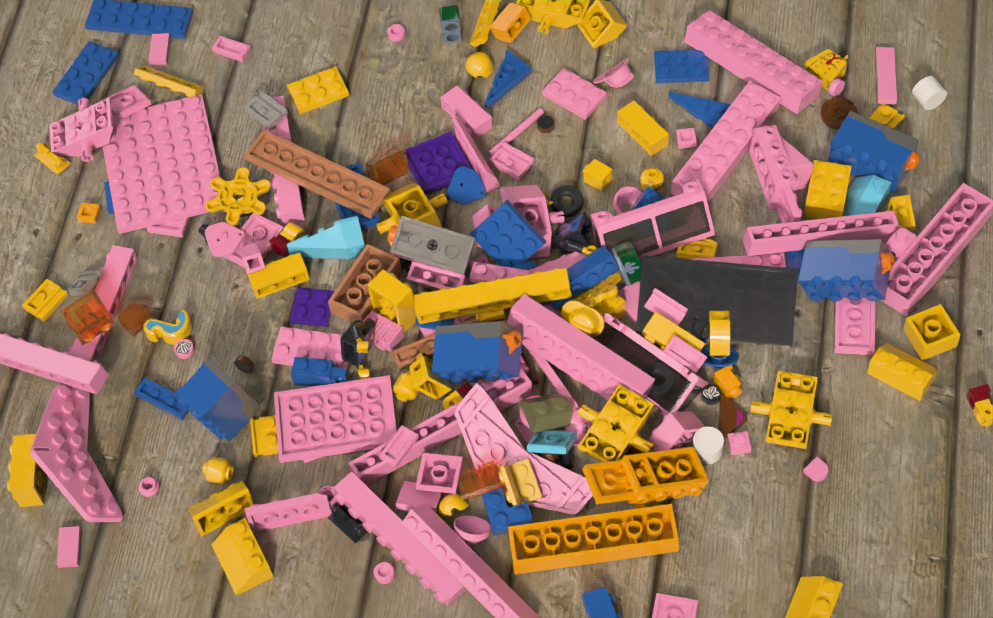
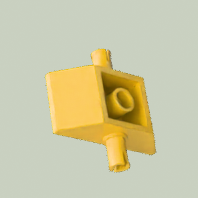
[516,0,591,34]
[376,183,448,234]
[750,371,832,449]
[577,384,654,463]

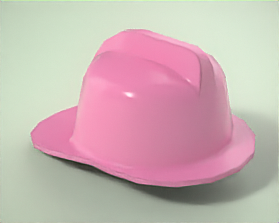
[593,58,634,88]

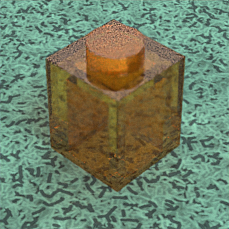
[117,302,149,337]

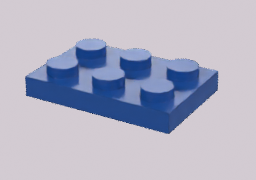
[654,50,709,83]

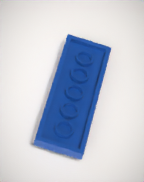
[85,0,194,39]

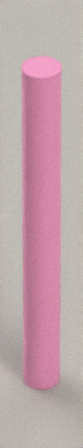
[488,108,544,157]

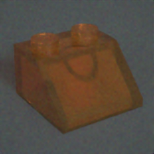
[365,147,409,185]
[61,290,115,346]
[459,461,507,500]

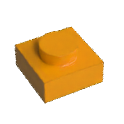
[77,203,101,224]

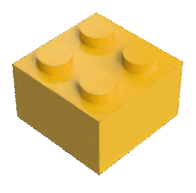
[903,304,960,361]

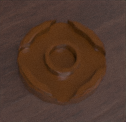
[820,97,857,130]

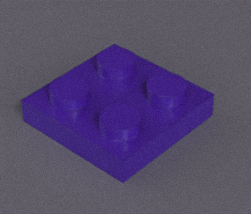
[290,287,335,327]

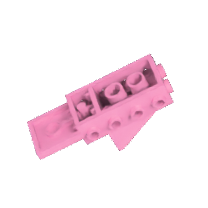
[749,125,814,223]

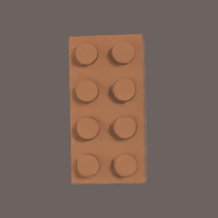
[328,244,402,323]

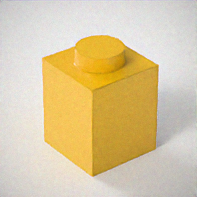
[583,159,613,192]

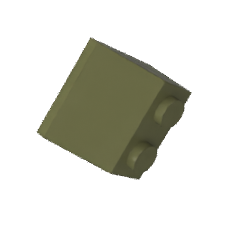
[519,393,574,433]

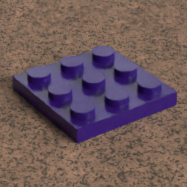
[401,132,472,195]

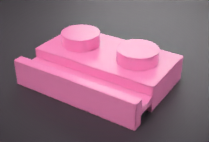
[489,142,534,181]

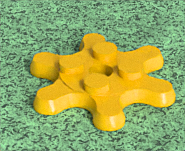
[205,167,271,226]
[561,272,621,312]

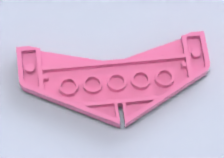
[455,383,593,514]
[29,385,123,522]

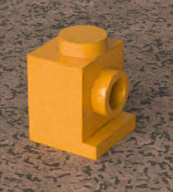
[713,365,742,399]

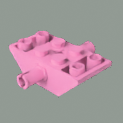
[50,98,113,162]
[500,185,564,259]

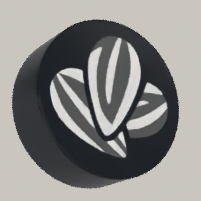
[701,384,721,405]

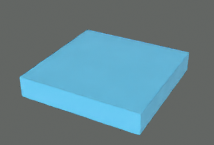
[527,430,577,454]

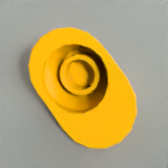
[561,300,604,337]

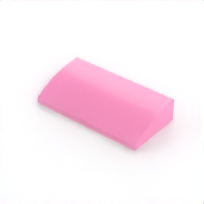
[452,118,500,193]

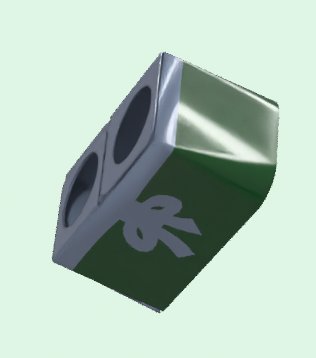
[439,5,462,43]
[610,240,642,286]

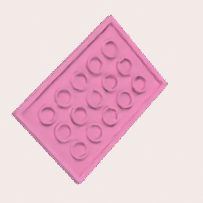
[274,375,397,463]

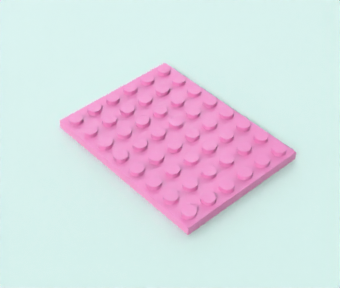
[103,94,221,234]

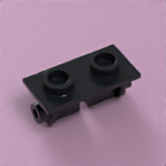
[328,504,368,544]

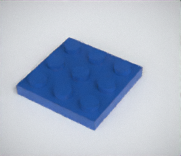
[470,200,547,267]

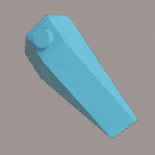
[843,175,891,216]
[287,216,365,259]

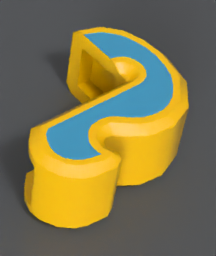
[143,309,192,345]

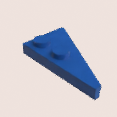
[485,50,532,109]
[669,92,731,128]

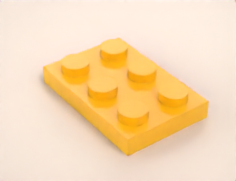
[287,66,349,114]

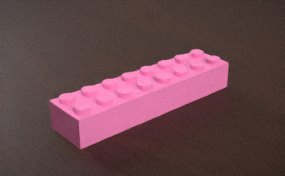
[684,10,823,114]
[670,81,781,209]
[881,183,993,317]
[507,294,655,401]

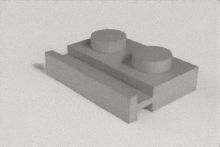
[244,91,288,130]
[66,270,104,296]

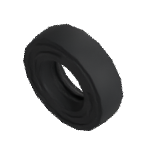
[550,185,583,217]
[642,363,675,397]

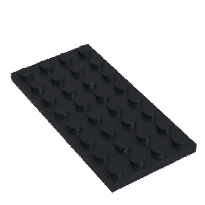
[636,256,798,347]

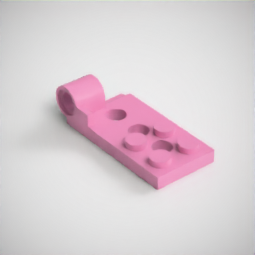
[245,486,340,532]

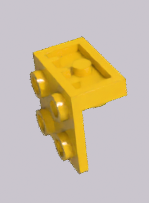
[499,459,543,506]

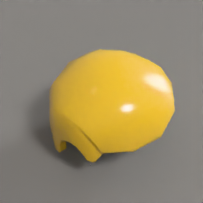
[465,52,494,78]
[438,493,471,519]

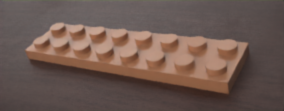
[244,130,390,219]

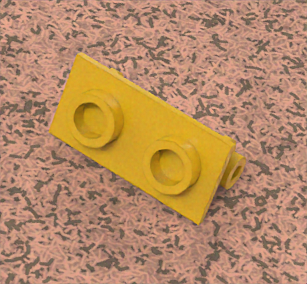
[34,142,71,175]

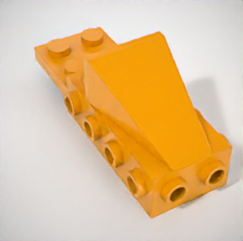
[582,447,709,509]

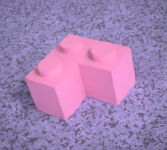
[648,411,706,452]

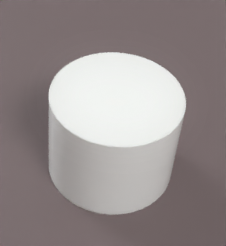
[912,76,947,110]
[693,427,724,464]

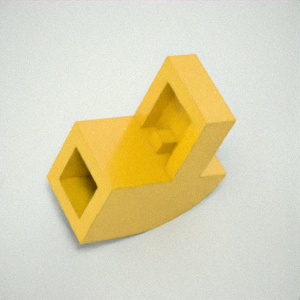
[709,311,730,356]

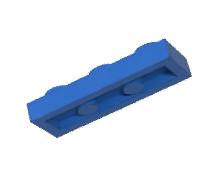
[134,378,189,421]

